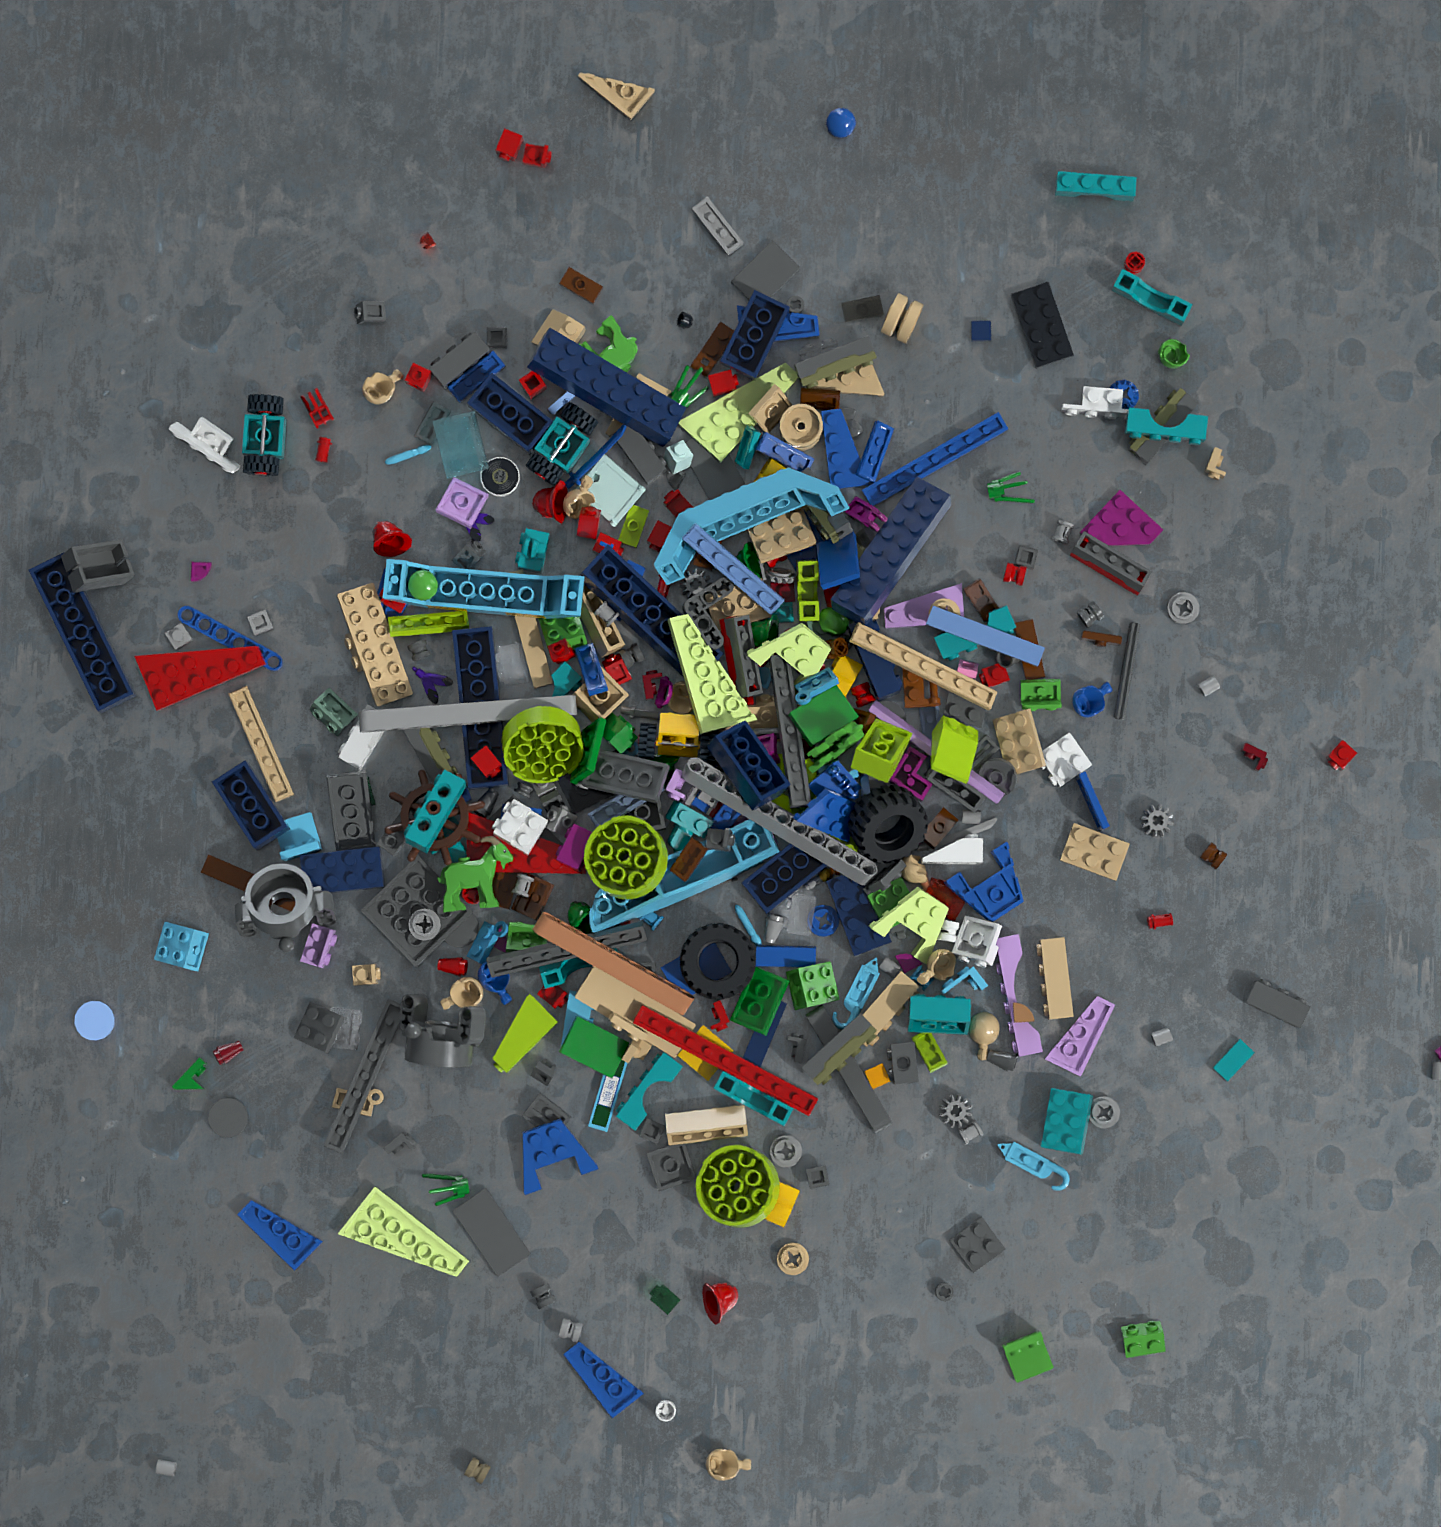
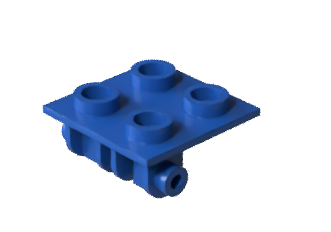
[809,760,862,800]

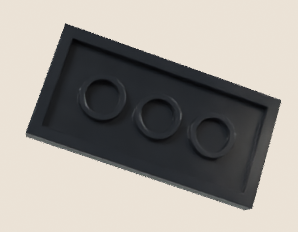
[1011,282,1074,369]
[557,748,632,814]

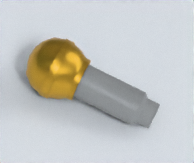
[804,868,833,890]

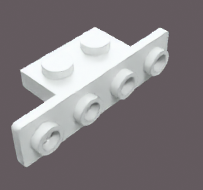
[1061,386,1128,420]
[169,417,241,473]

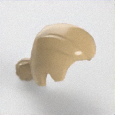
[362,369,404,404]
[563,475,595,519]
[668,681,693,715]
[901,853,935,894]
[917,949,956,985]
[440,977,483,1010]
[969,1011,1000,1060]
[706,1448,751,1481]

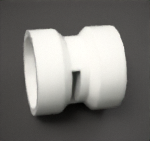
[937,920,960,943]
[656,1400,676,1422]

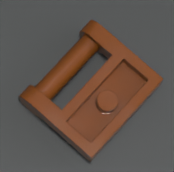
[902,668,941,708]

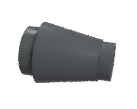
[474,788,499,818]
[987,1049,1018,1072]

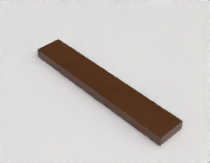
[200,854,295,911]

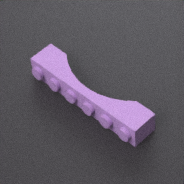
[995,934,1043,1057]

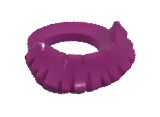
[654,676,673,709]

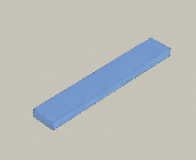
[682,523,784,615]
[926,606,1045,667]

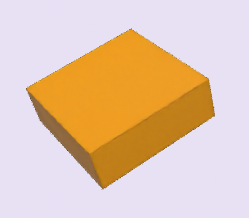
[864,1063,891,1089]

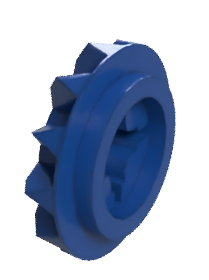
[1110,379,1139,409]
[807,905,839,937]

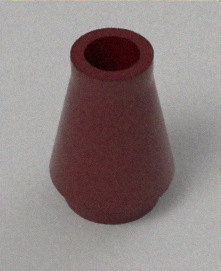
[213,1040,244,1065]

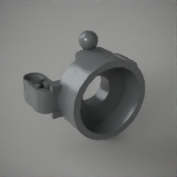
[235,864,336,952]
[399,994,486,1067]

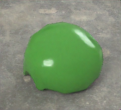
[1158,339,1190,369]
[408,569,438,601]
[819,607,849,636]

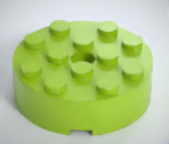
[501,706,583,783]
[584,816,668,899]
[696,1145,780,1228]

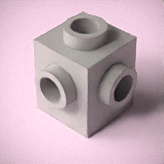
[545,804,577,836]

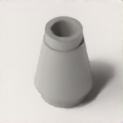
[763,913,784,944]

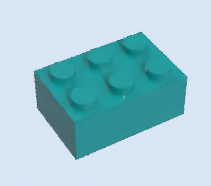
[908,994,971,1035]
[1041,1088,1093,1155]

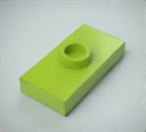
[618,505,649,548]
[911,1033,948,1073]

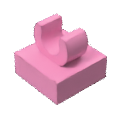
[957,659,979,679]

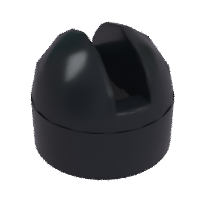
[677,312,693,329]

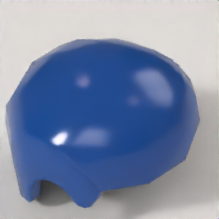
[826,108,856,138]

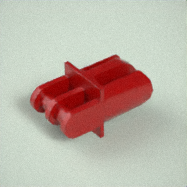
[300,388,334,429]

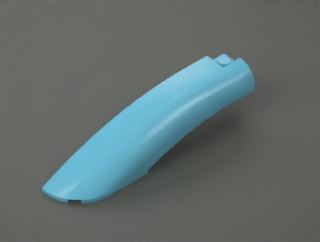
[589,819,780,933]

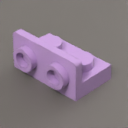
[666,768,685,802]
[300,923,338,969]

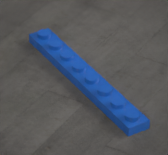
[862,412,1008,506]

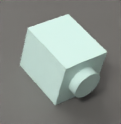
[663,440,693,474]

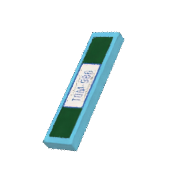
[588,1059,628,1132]

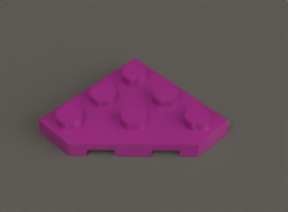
[1079,490,1163,546]

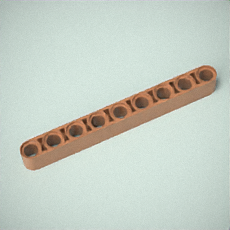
[533,912,695,1015]

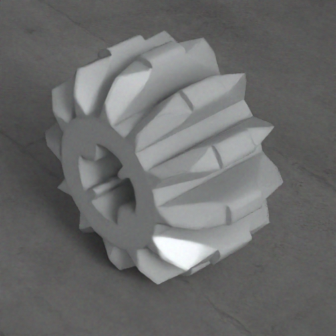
[679,568,712,600]
[1140,804,1174,838]
[939,1094,973,1128]

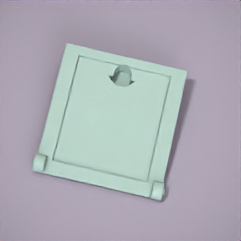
[576,454,646,527]

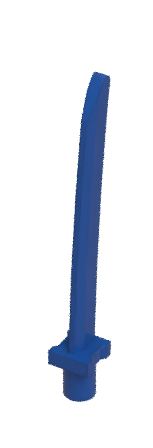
[564,424,626,489]

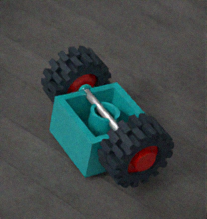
[242,394,287,476]
[525,402,599,486]

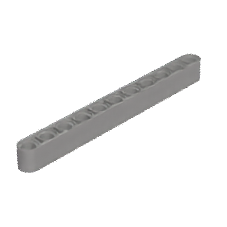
[358,695,577,733]
[682,758,877,885]

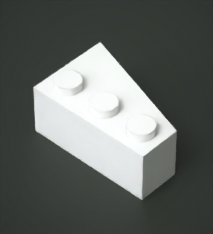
[338,704,384,771]

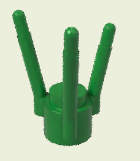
[670,365,709,408]
[987,472,1035,503]
[421,1174,469,1206]

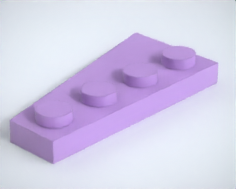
[884,583,964,629]
[1045,996,1115,1077]

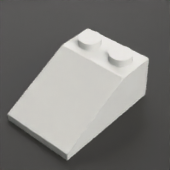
[921,834,983,864]

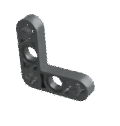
[682,577,734,650]

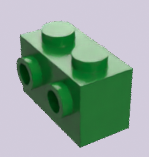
[603,712,638,754]

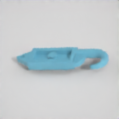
[832,958,880,1030]
[998,1142,1070,1191]

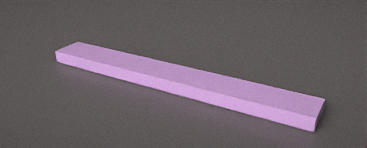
[869,701,1005,804]

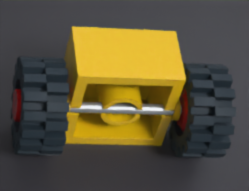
[638,712,718,765]

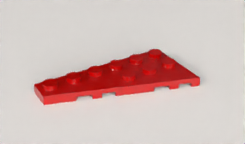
[135,646,266,711]
[466,812,586,874]

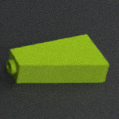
[493,994,559,1073]

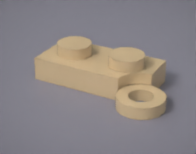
[332,1088,384,1117]

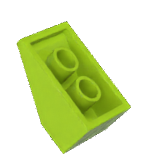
[931,715,978,784]
[851,718,913,783]

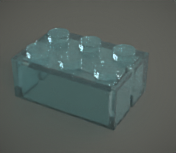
[433,410,489,479]

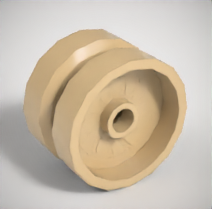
[881,293,924,344]
[779,404,823,451]

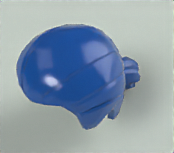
[1072,682,1113,718]
[478,961,512,1005]

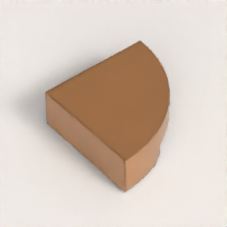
[1013,1003,1034,1023]

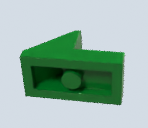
[172,1058,207,1090]

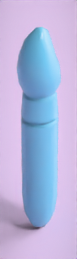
[385,445,431,465]
[735,904,762,945]

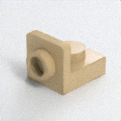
[1204,447,1226,480]
[352,964,381,986]
[622,1039,652,1063]

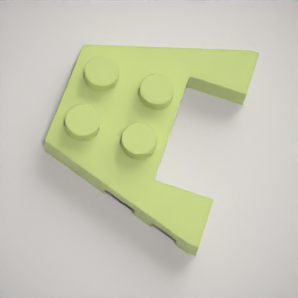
[747,623,831,699]
[869,887,949,965]

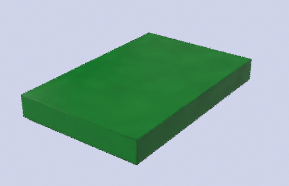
[788,685,859,747]
[570,717,606,784]
[730,966,789,1036]
[559,1016,629,1078]

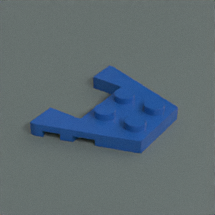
[944,842,1024,922]
[523,1119,598,1195]

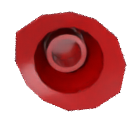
[532,480,568,524]
[372,521,412,557]
[702,1282,738,1325]

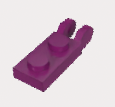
[843,496,888,532]

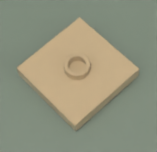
[748,384,793,433]

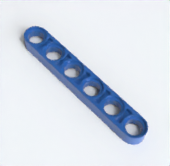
[178,606,283,671]

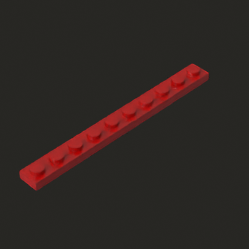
[633,1005,818,1116]

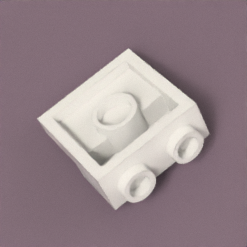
[1041,732,1092,788]
[492,799,549,855]
[952,916,1002,968]

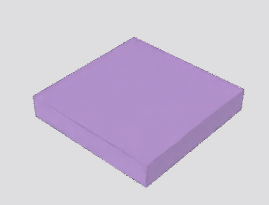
[435,477,489,529]

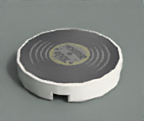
[481,457,520,497]

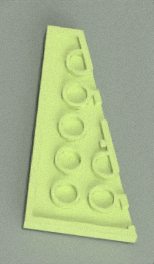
[678,363,798,463]
[667,614,757,734]
[338,1186,469,1277]

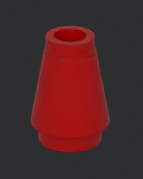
[437,957,468,977]

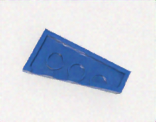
[237,1200,323,1271]
[563,1342,644,1419]

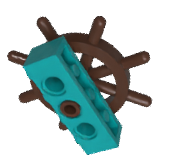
[384,769,485,865]

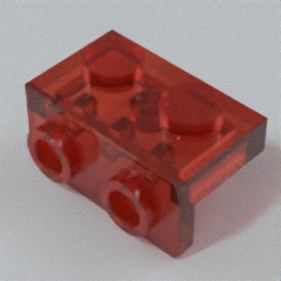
[925,877,965,922]

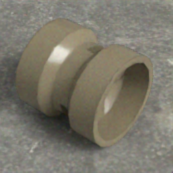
[464,1457,491,1484]

